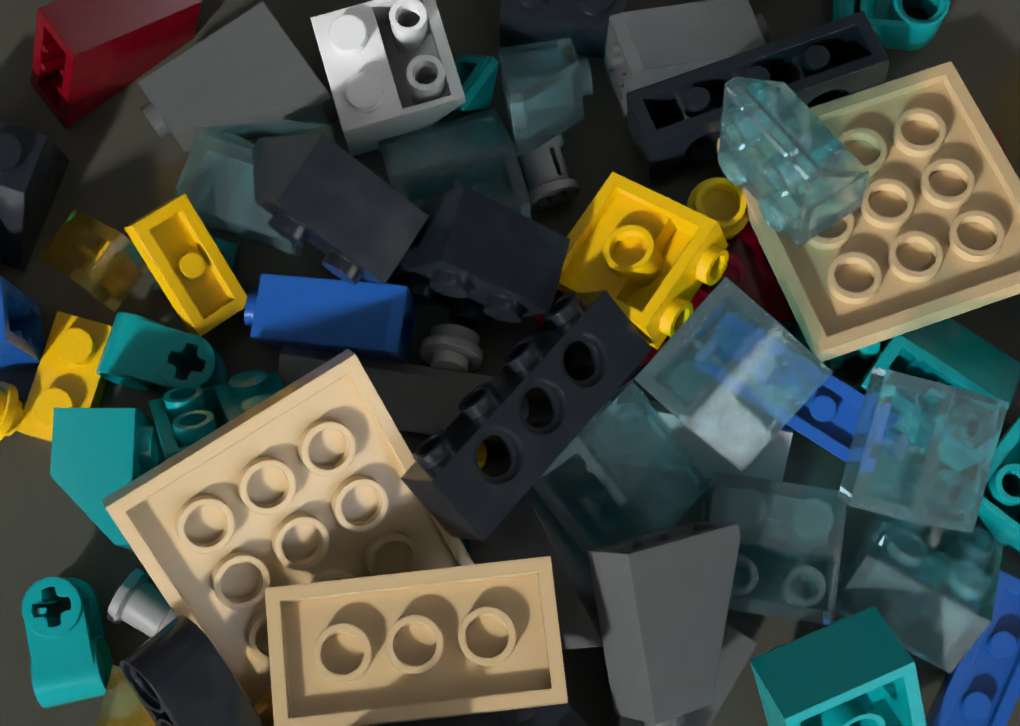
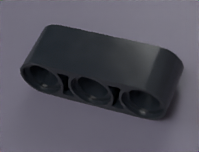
[120,615,265,726]

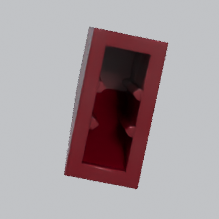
[31,0,202,128]

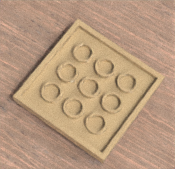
[717,61,1020,364]
[102,349,474,708]

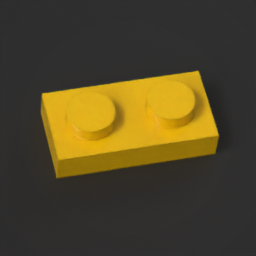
[124,193,247,337]
[16,311,112,442]

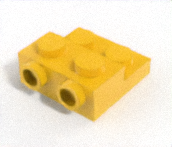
[557,172,729,350]

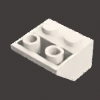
[310,0,466,156]

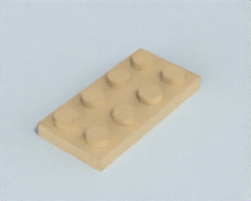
[265,556,568,726]

